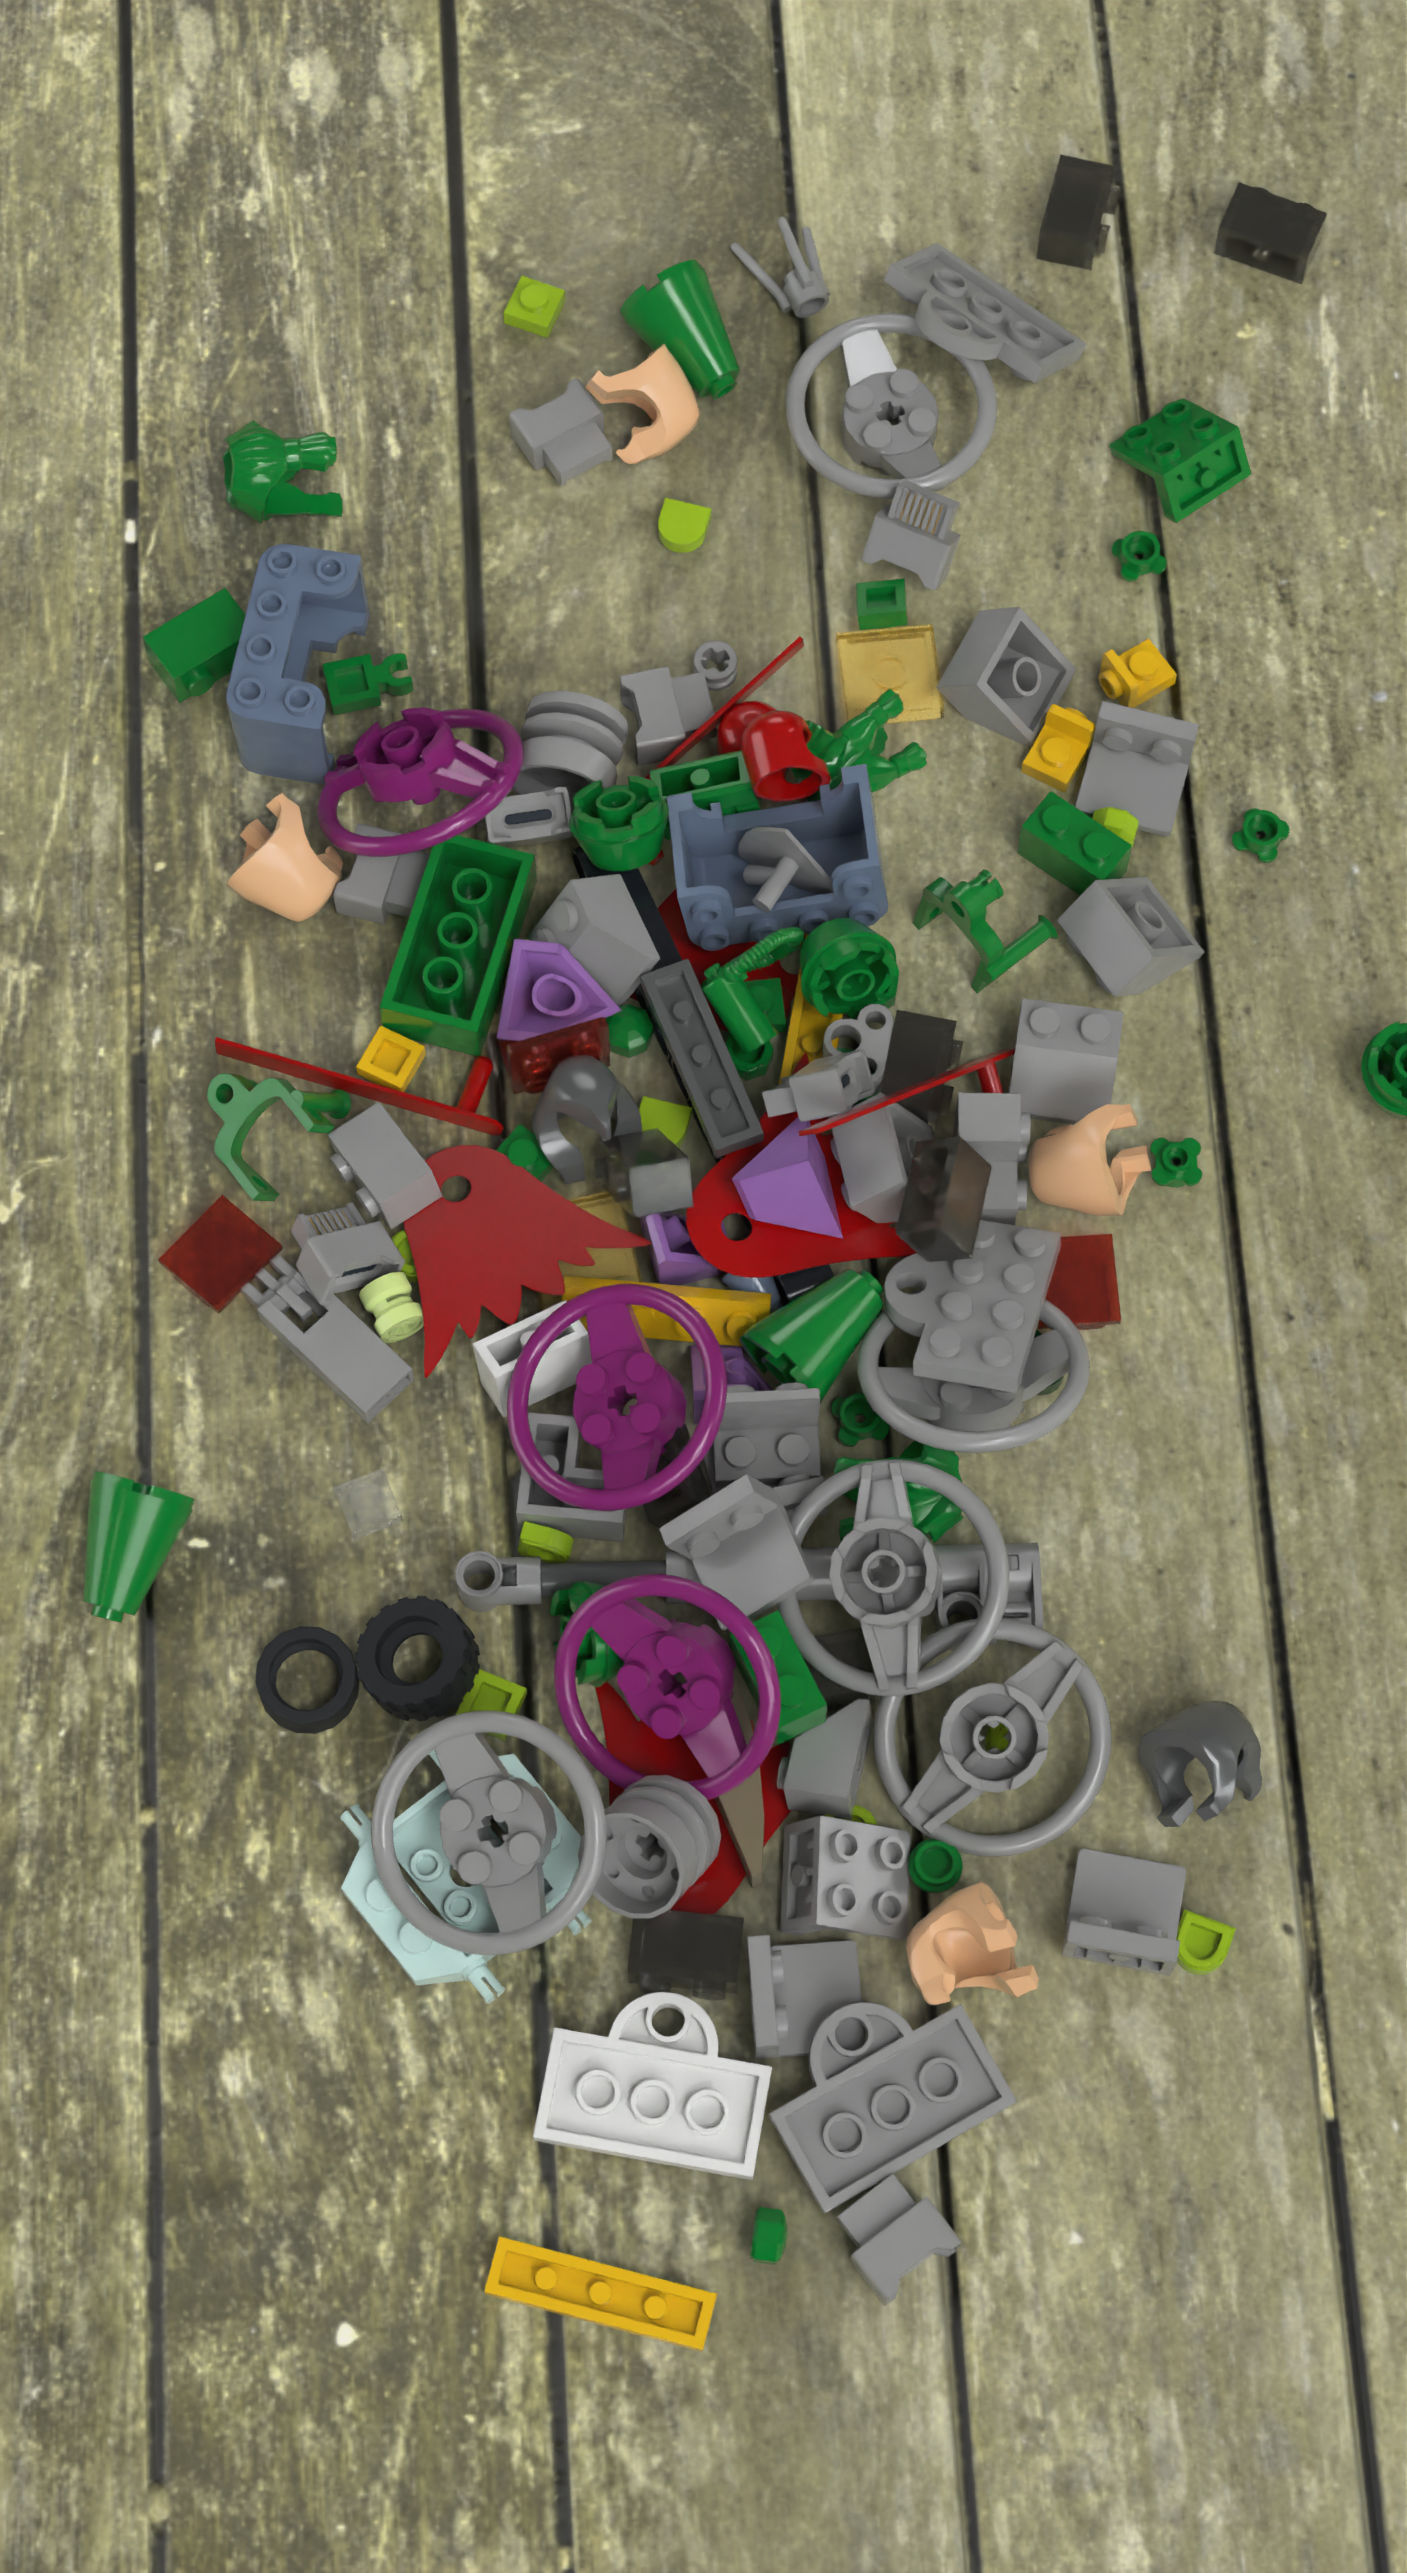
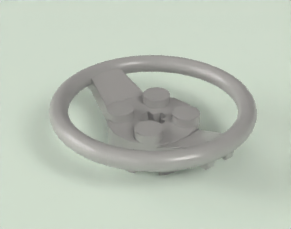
[785,313,997,499]
[857,1289,1090,1453]
[776,1459,1009,1696]
[873,1618,1112,1857]
[371,1710,607,1955]

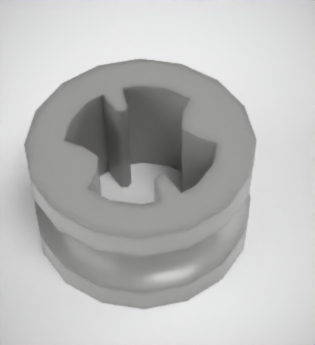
[694,641,737,691]

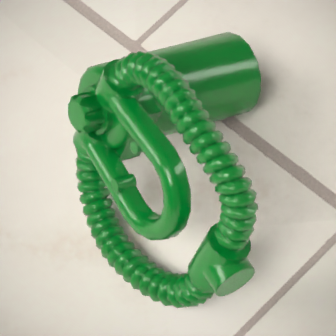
[701,927,804,1056]

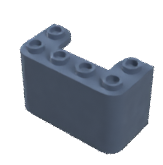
[226,544,370,785]
[667,764,888,951]

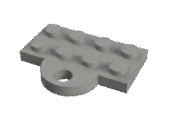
[884,243,1086,383]
[884,1216,1061,1393]
[768,2002,1017,2214]

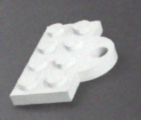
[533,1992,772,2180]

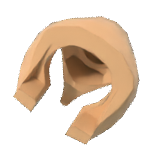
[585,344,700,464]
[227,793,343,922]
[1028,1104,1151,1216]
[906,1882,1039,2005]

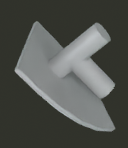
[739,827,833,912]

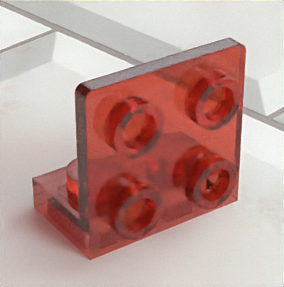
[495,1017,610,1095]

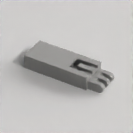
[239,1254,414,1424]

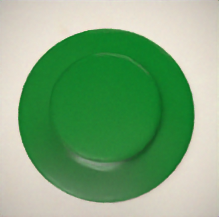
[908,1839,963,1894]

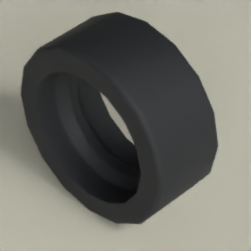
[255,1626,359,1734]

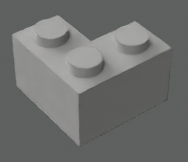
[953,1092,1031,1227]
[516,1412,627,1542]

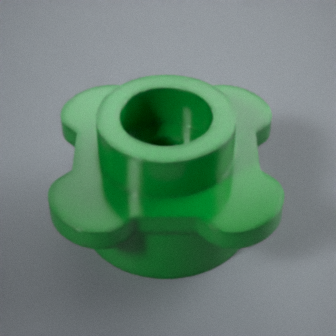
[1111,531,1167,582]
[1231,808,1290,863]
[1150,1138,1202,1188]
[831,1393,889,1447]

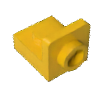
[1099,638,1177,708]
[1021,704,1095,793]

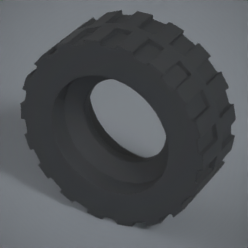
[355,1596,480,1722]

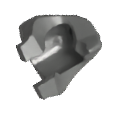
[532,1055,642,1184]
[1138,1700,1262,1827]

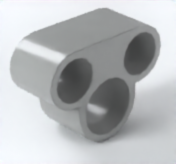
[822,1004,893,1095]

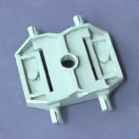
[340,1750,592,2004]

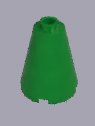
[620,259,740,400]
[740,1268,884,1403]
[83,1471,194,1623]

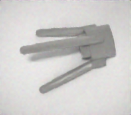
[731,217,830,318]

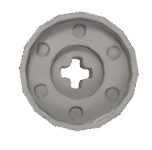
[512,691,629,814]
[578,1775,721,1918]

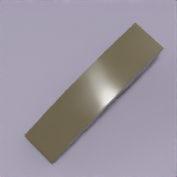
[714,1670,764,1888]

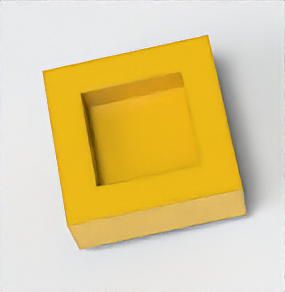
[356,1025,426,1092]

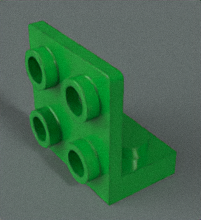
[1109,398,1252,523]

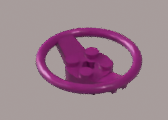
[317,707,524,857]
[507,1284,727,1511]
[554,1574,781,1800]

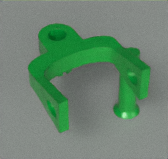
[913,869,1058,993]
[207,1073,351,1202]

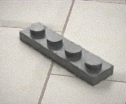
[641,959,764,1158]

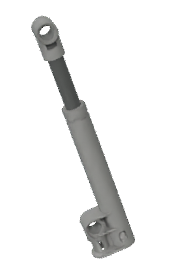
[455,1543,1043,1651]

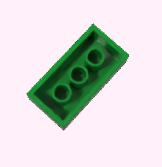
[379,835,537,1057]

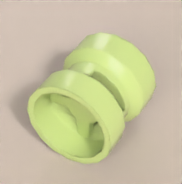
[359,1272,424,1343]

